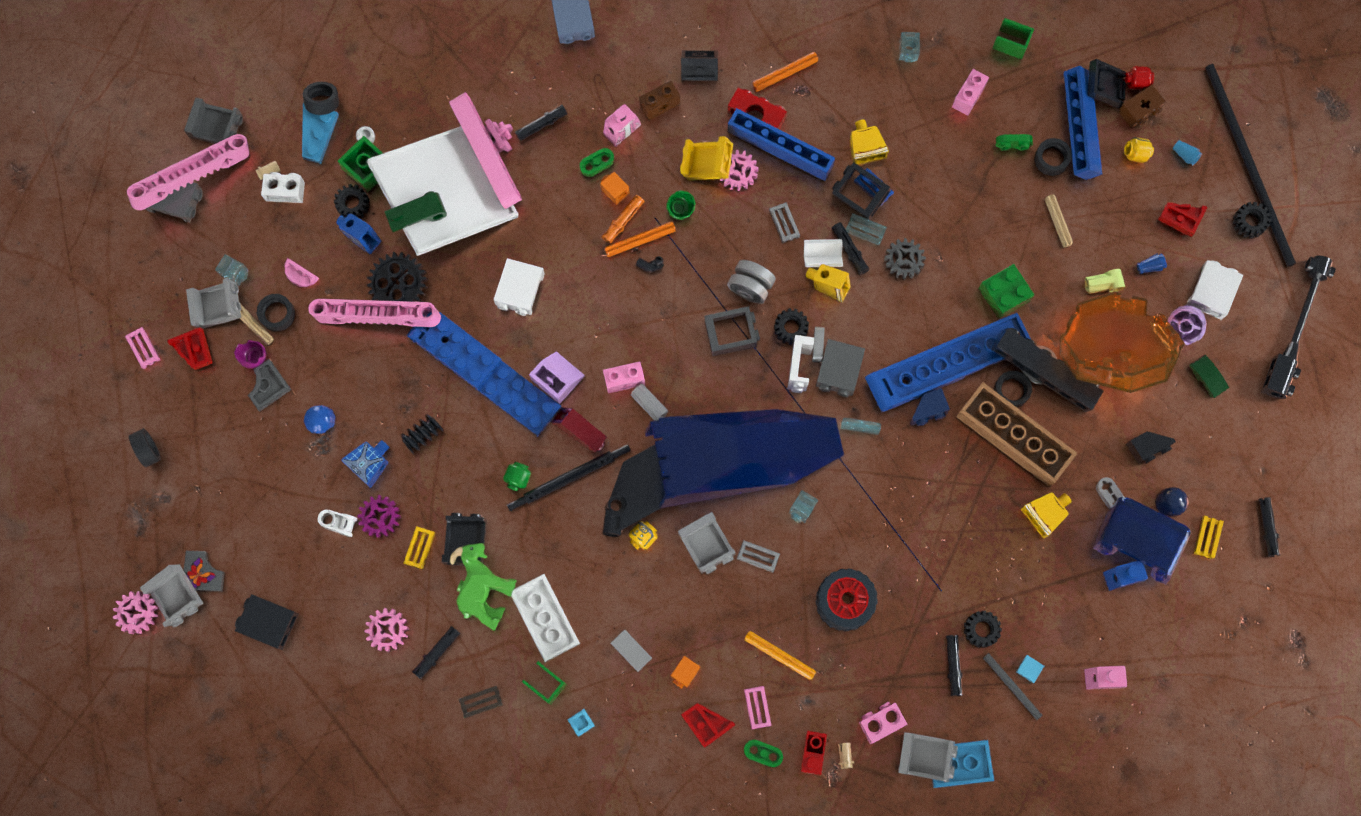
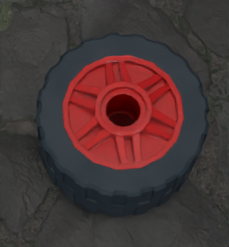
[815,568,878,631]

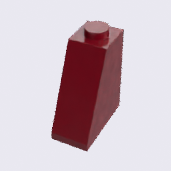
[551,407,607,452]

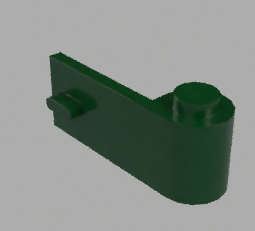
[384,191,447,232]

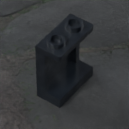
[442,513,487,566]
[235,594,299,650]

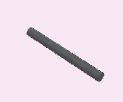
[983,653,1042,720]

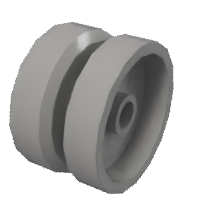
[727,260,776,304]

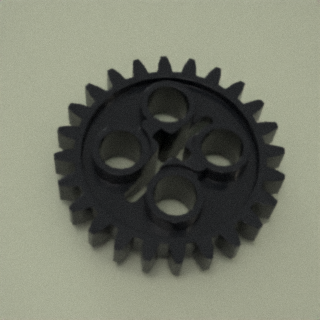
[367,252,428,302]

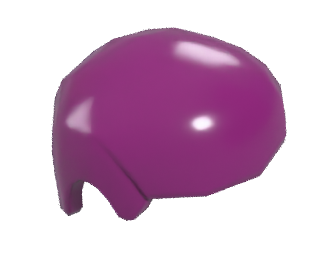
[234,340,267,369]

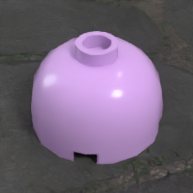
[1166,305,1207,345]

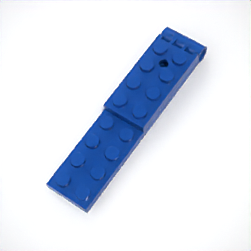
[406,312,562,437]
[865,313,1031,412]

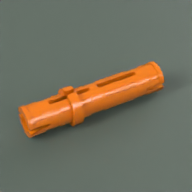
[601,195,645,244]

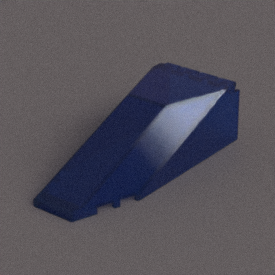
[645,409,844,508]

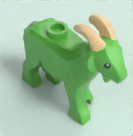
[450,543,517,631]

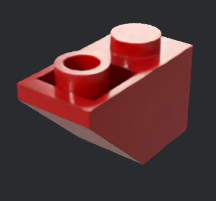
[800,731,827,775]

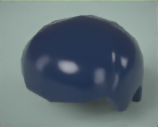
[1155,487,1189,516]

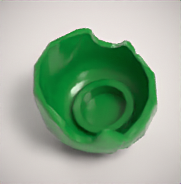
[666,190,696,220]

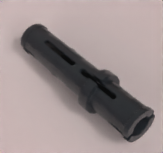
[514,104,568,142]
[831,222,870,275]
[1258,497,1281,557]
[412,626,460,680]
[946,635,963,696]

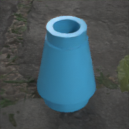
[1173,140,1202,166]

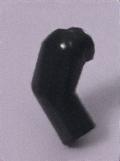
[636,256,664,273]

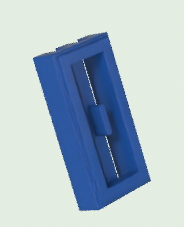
[854,168,894,207]

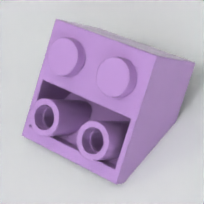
[529,352,585,404]

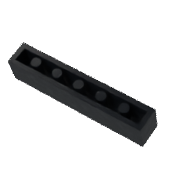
[991,327,1104,412]

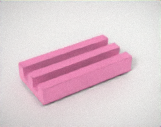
[125,327,160,369]
[744,686,771,730]

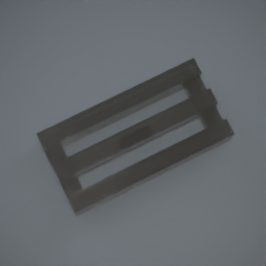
[459,686,503,718]

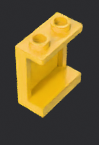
[680,136,733,180]

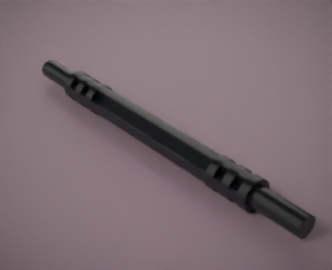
[507,444,631,511]

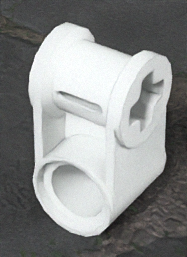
[318,510,358,537]

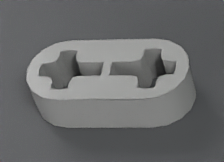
[812,327,825,362]
[1096,477,1126,513]

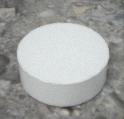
[356,126,375,143]

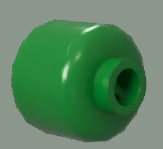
[503,461,531,491]

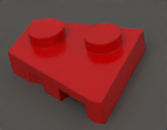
[1158,202,1208,237]
[167,327,213,370]
[681,703,735,748]

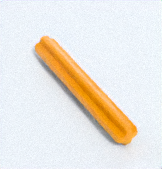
[744,631,816,680]

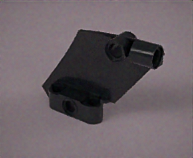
[602,415,718,537]

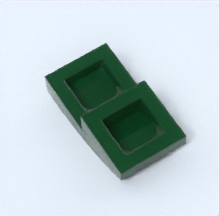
[1189,355,1230,398]

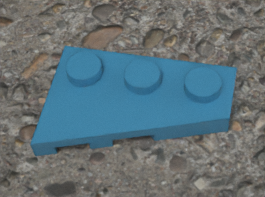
[302,103,339,164]

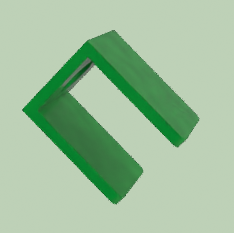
[992,18,1034,59]
[522,661,567,705]

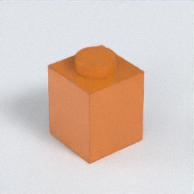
[600,172,630,205]
[671,656,701,689]

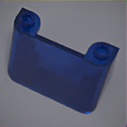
[1093,497,1191,585]

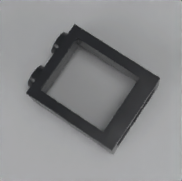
[832,162,891,221]

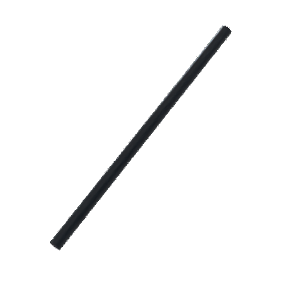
[1205,64,1296,267]

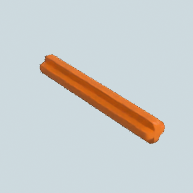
[752,52,818,92]
[605,222,676,257]

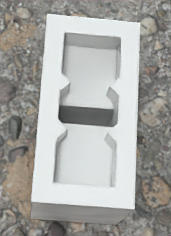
[261,172,305,203]

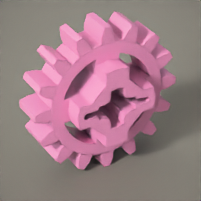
[720,150,758,191]
[113,591,158,635]
[364,608,409,652]

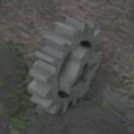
[884,238,926,279]

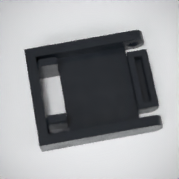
[1088,59,1126,108]

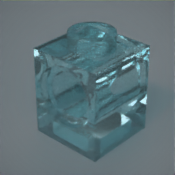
[899,32,920,62]
[215,254,249,286]
[789,490,818,523]

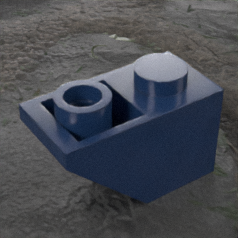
[910,388,950,426]

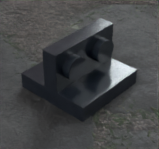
[681,50,718,81]

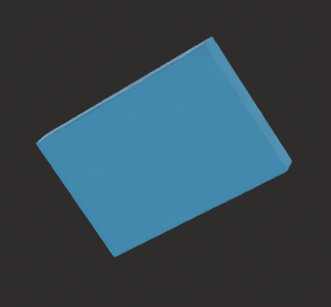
[932,740,994,788]

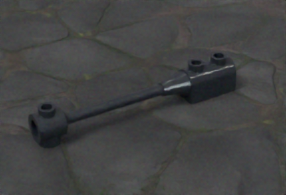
[1261,255,1336,399]

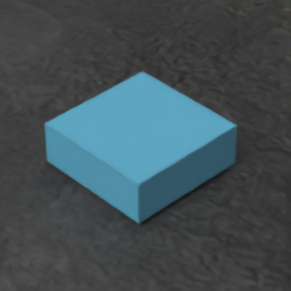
[1016,655,1044,683]
[567,709,595,737]

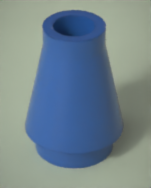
[1136,253,1167,274]

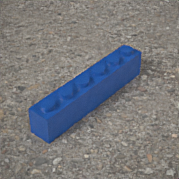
[1064,66,1102,180]
[727,108,835,181]

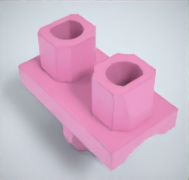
[485,119,513,153]

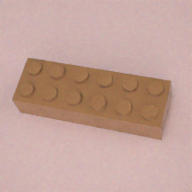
[956,383,1077,487]

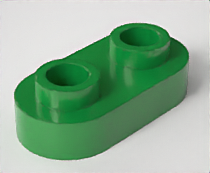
[996,134,1033,150]
[580,148,614,177]
[744,740,783,767]

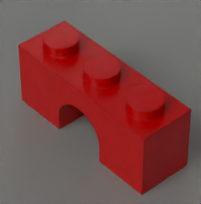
[727,87,787,130]

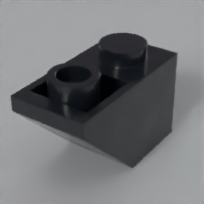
[1126,431,1176,464]

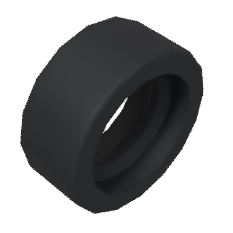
[302,82,339,115]
[1034,138,1072,176]
[256,294,295,331]
[994,371,1032,408]
[129,428,161,467]

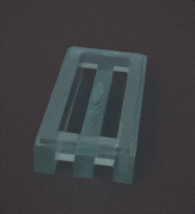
[846,213,887,246]
[840,418,881,435]

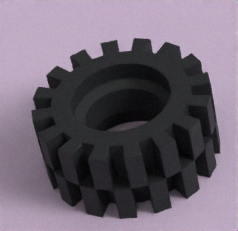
[334,184,370,218]
[1233,202,1271,239]
[774,308,809,345]
[964,611,1002,648]

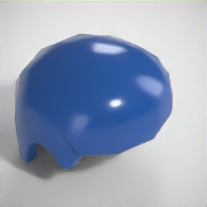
[304,405,336,434]

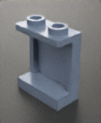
[552,0,595,44]

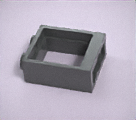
[704,306,760,356]

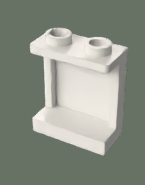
[494,258,545,316]
[1186,260,1243,320]
[787,335,814,393]

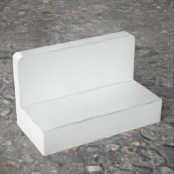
[804,239,843,267]

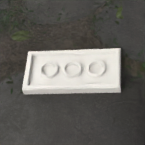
[511,574,580,662]

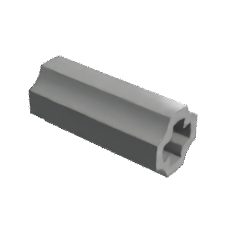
[630,383,668,422]

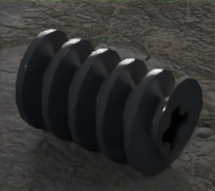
[401,414,444,455]

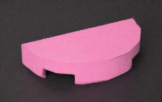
[284,258,319,287]

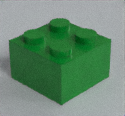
[337,136,384,193]
[978,264,1035,320]

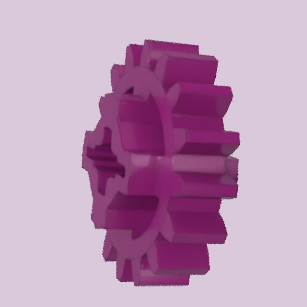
[357,495,401,538]

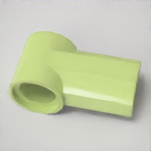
[1085,269,1125,294]

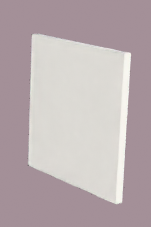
[367,126,519,256]

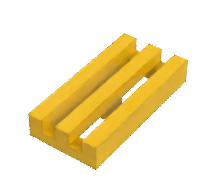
[1194,515,1224,559]
[404,526,435,570]

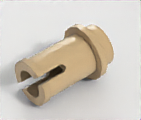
[255,161,281,180]
[838,743,854,769]

